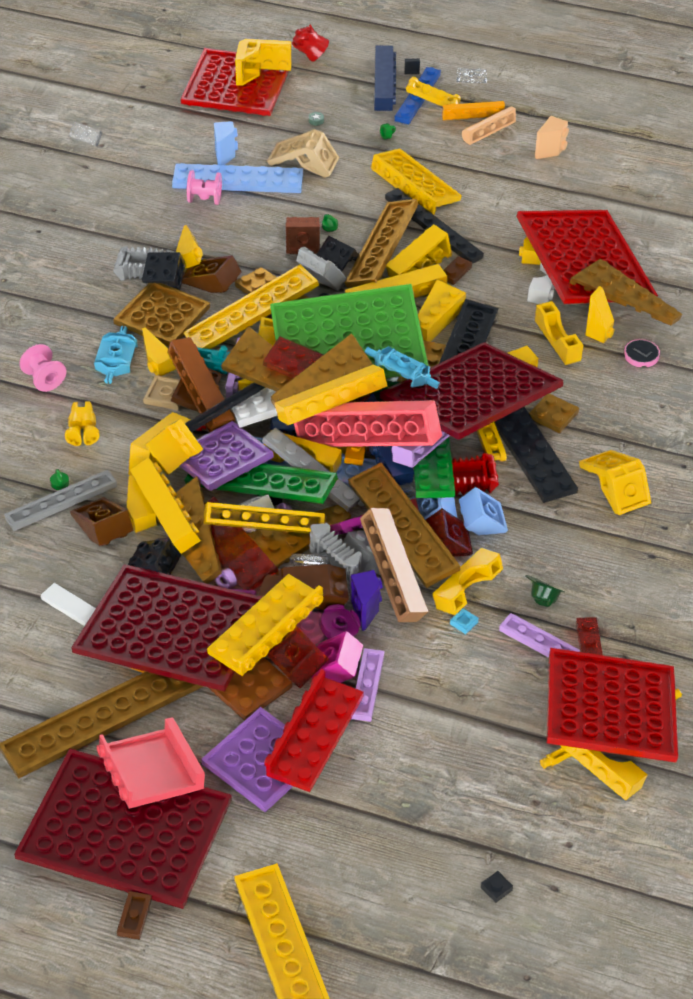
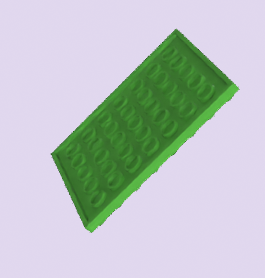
[270,284,428,379]

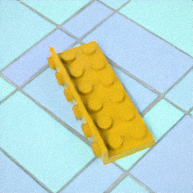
[371,148,462,215]
[207,574,323,676]

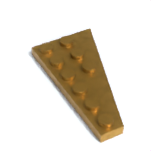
[221,326,303,392]
[156,476,222,584]

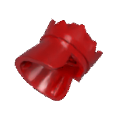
[291,24,329,62]

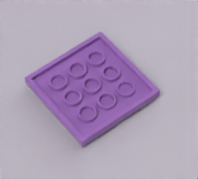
[180,421,274,491]
[201,707,293,812]

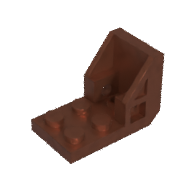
[286,217,320,254]

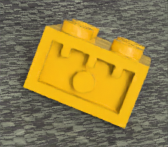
[145,419,203,475]

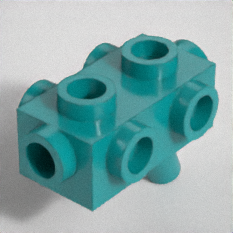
[197,346,230,375]

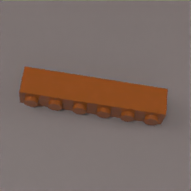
[167,337,235,432]

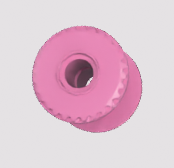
[187,170,222,205]
[19,344,66,392]

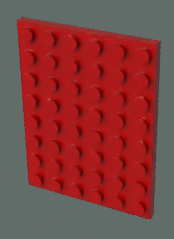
[516,210,658,304]

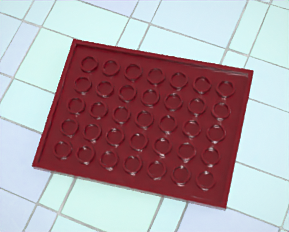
[380,342,564,440]
[71,564,262,692]
[14,749,232,909]

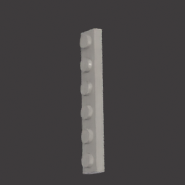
[262,428,360,512]
[4,470,117,531]

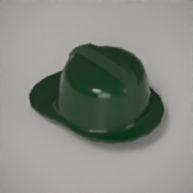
[525,575,565,607]

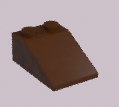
[182,255,242,293]
[70,497,134,546]
[281,564,349,610]

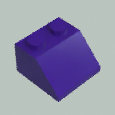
[350,570,383,631]

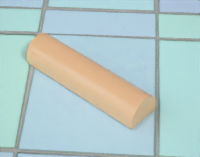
[462,106,516,145]

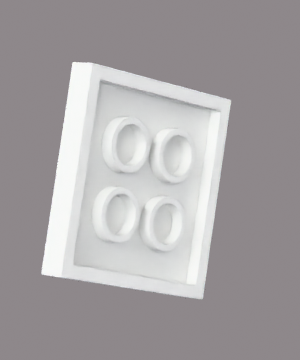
[231,388,278,428]

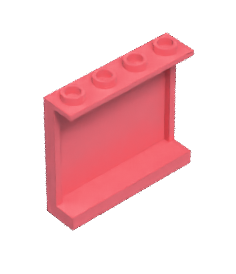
[97,717,205,809]

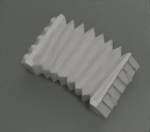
[113,246,174,284]
[296,247,347,292]
[309,523,362,590]

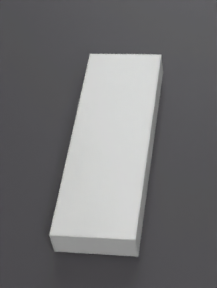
[41,583,96,626]

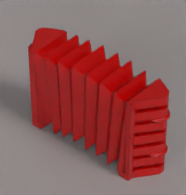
[452,453,499,496]

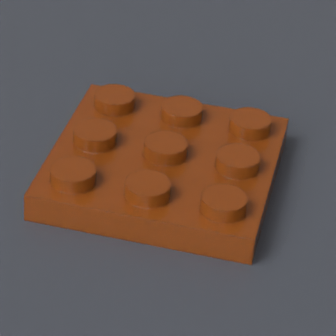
[209,657,292,721]

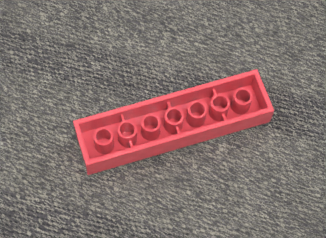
[294,400,442,447]

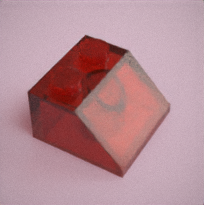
[426,508,473,557]
[267,625,329,688]

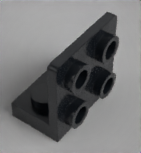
[316,235,360,272]
[142,252,186,290]
[128,537,182,575]

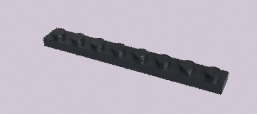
[385,188,484,264]

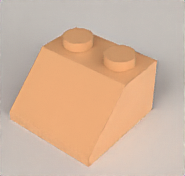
[535,116,569,159]

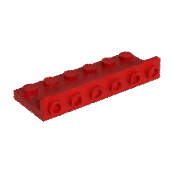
[264,669,364,793]

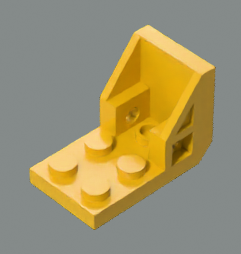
[235,39,292,86]
[579,450,651,515]

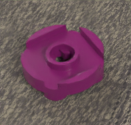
[319,604,361,640]

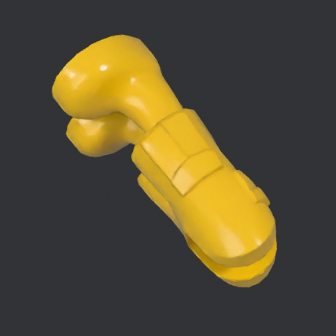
[64,401,100,446]

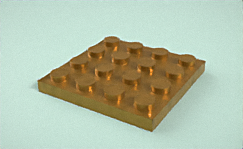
[113,283,210,346]

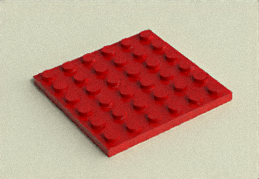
[180,48,289,116]
[546,648,678,763]

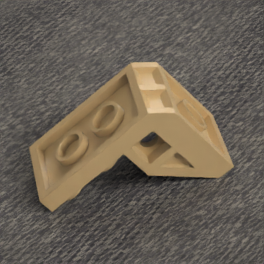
[267,129,340,178]

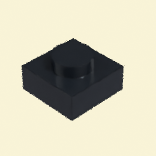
[481,871,513,903]

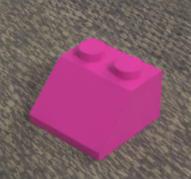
[308,631,363,683]

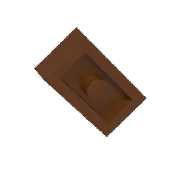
[443,256,472,285]
[117,891,152,940]

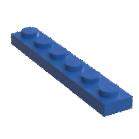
[395,67,441,125]

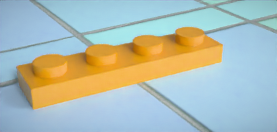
[442,101,505,120]

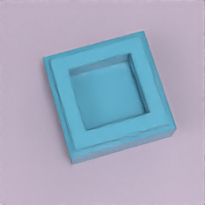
[450,608,479,634]

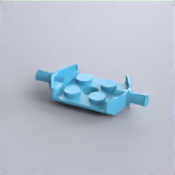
[94,326,138,384]
[365,346,440,389]

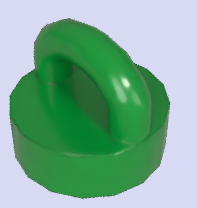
[380,123,396,140]
[322,214,338,232]
[50,469,69,490]

